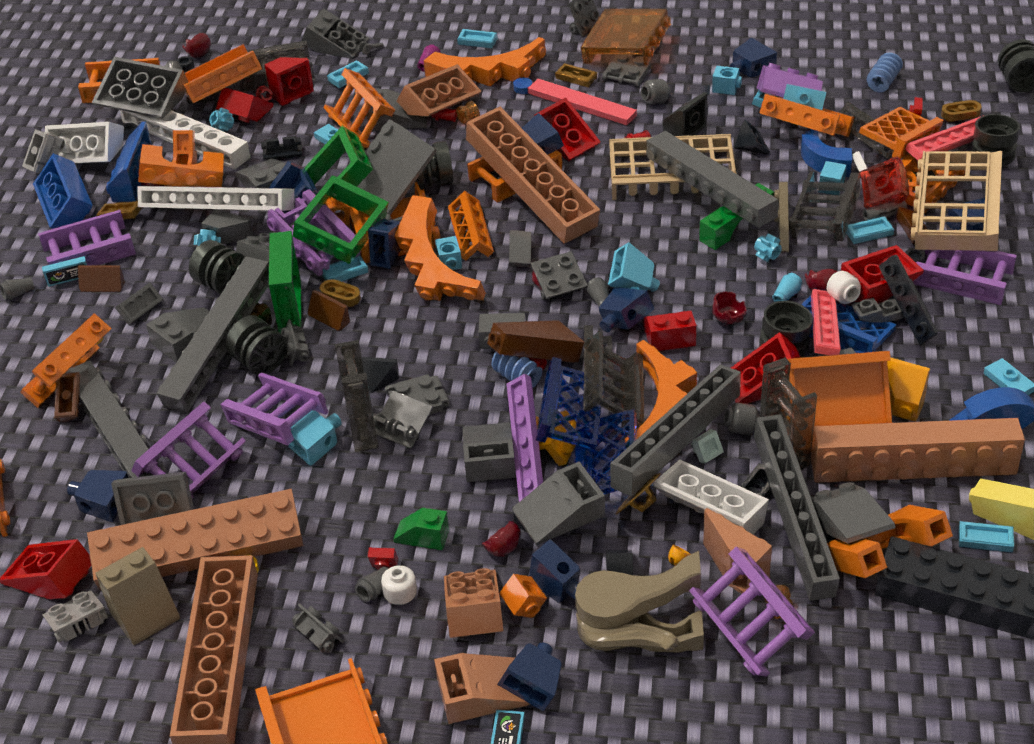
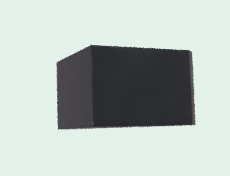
[606,549,633,575]

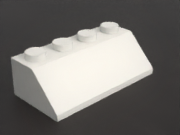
[45,122,124,164]
[653,460,769,534]

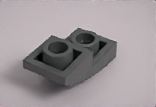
[508,230,531,268]
[852,298,905,322]

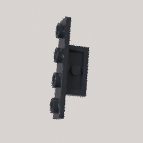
[879,255,938,344]

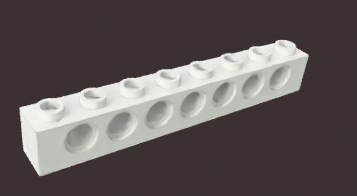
[120,110,251,170]
[138,186,294,211]

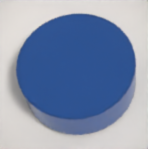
[513,77,532,94]

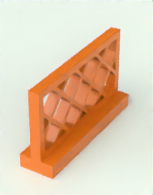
[859,107,944,160]

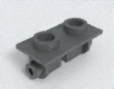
[281,319,310,366]
[292,603,344,652]

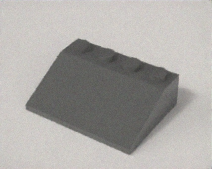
[92,57,188,119]
[357,119,437,215]

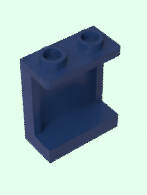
[268,160,318,224]

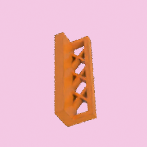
[448,191,494,261]

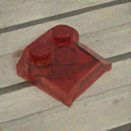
[859,156,909,208]

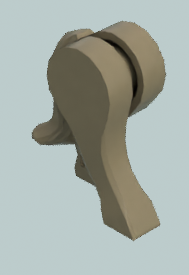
[575,551,704,653]

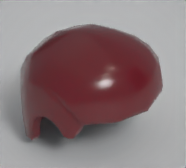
[182,33,211,58]
[805,269,837,292]
[712,291,747,324]
[481,521,521,557]

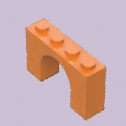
[138,144,224,187]
[827,505,953,578]

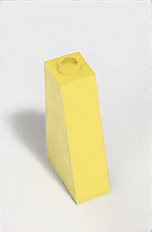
[969,479,1034,540]

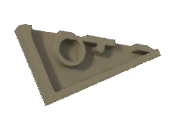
[774,182,789,253]

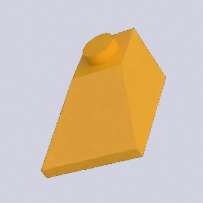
[887,357,930,422]

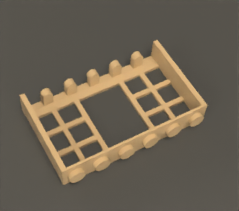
[609,134,737,200]
[911,151,1002,251]

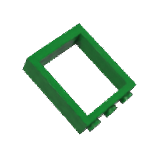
[305,125,373,198]
[293,175,389,264]
[269,231,302,334]

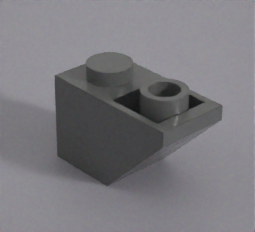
[202,209,254,244]

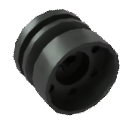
[997,39,1034,93]
[971,114,1020,166]
[416,141,453,189]
[188,240,245,294]
[759,301,813,358]
[226,315,288,375]

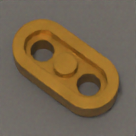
[941,100,982,122]
[320,279,361,307]

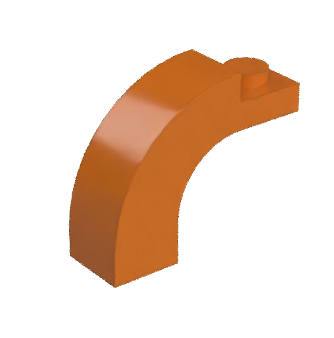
[164,130,197,187]

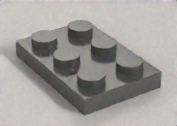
[111,472,194,525]

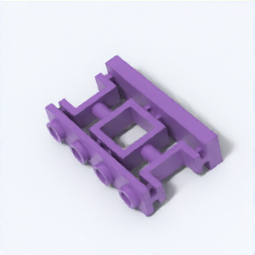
[267,189,361,276]

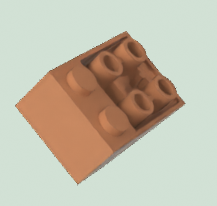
[703,508,772,594]
[444,568,503,638]
[434,653,531,724]

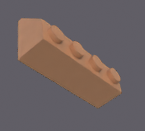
[397,64,482,116]

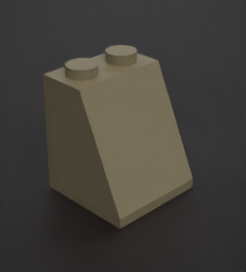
[95,547,181,645]

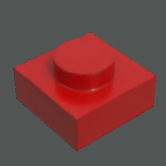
[909,97,923,116]
[368,547,398,569]

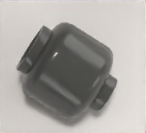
[641,79,671,105]
[723,402,761,436]

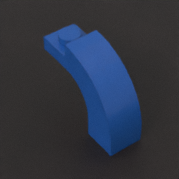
[801,129,852,177]
[949,387,1034,429]

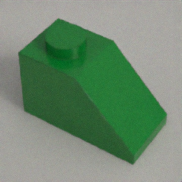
[393,507,449,551]

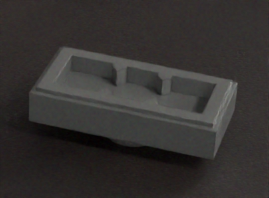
[115,282,164,325]

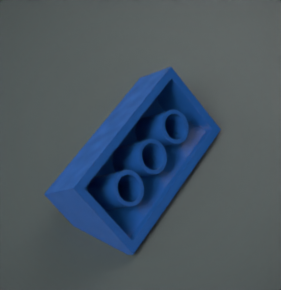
[106,122,152,202]
[33,153,92,229]

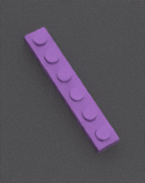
[507,374,543,502]

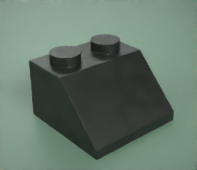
[663,92,708,136]

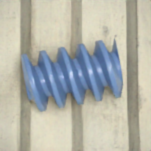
[867,52,903,92]
[492,352,542,388]

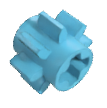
[209,108,234,132]
[193,229,221,246]
[754,233,782,262]

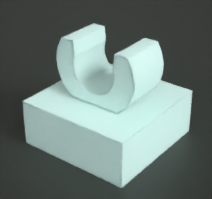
[691,429,724,463]

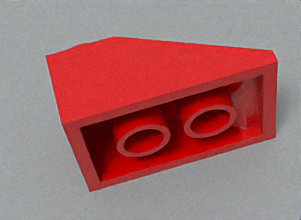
[534,97,601,161]
[840,245,924,303]
[731,332,801,404]
[0,539,92,599]

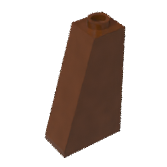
[487,320,585,362]

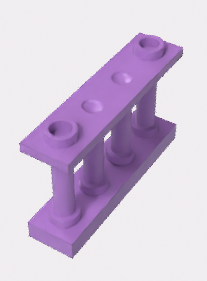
[38,210,136,265]
[913,250,1017,305]
[220,373,329,445]
[131,402,246,499]
[689,547,815,677]

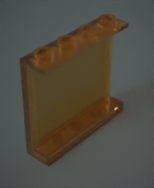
[580,9,671,65]

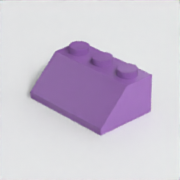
[757,63,823,98]

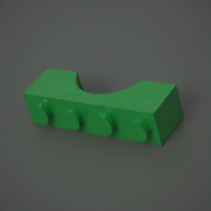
[699,183,774,250]

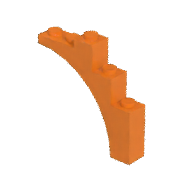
[423,37,546,87]
[394,195,486,301]
[625,340,697,450]

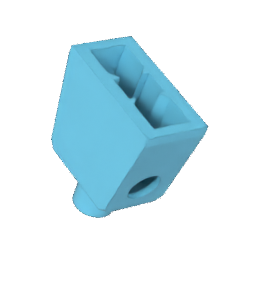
[608,242,660,292]
[287,411,342,466]

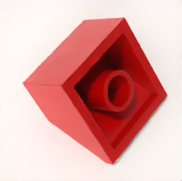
[264,57,314,106]
[216,88,274,123]
[642,310,697,351]

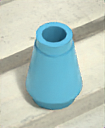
[772,273,803,302]

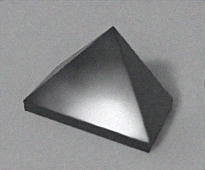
[734,120,770,155]
[351,356,400,393]

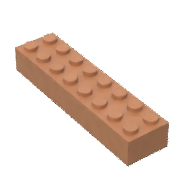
[466,106,600,244]
[811,418,1025,483]
[87,489,304,591]
[170,555,258,744]

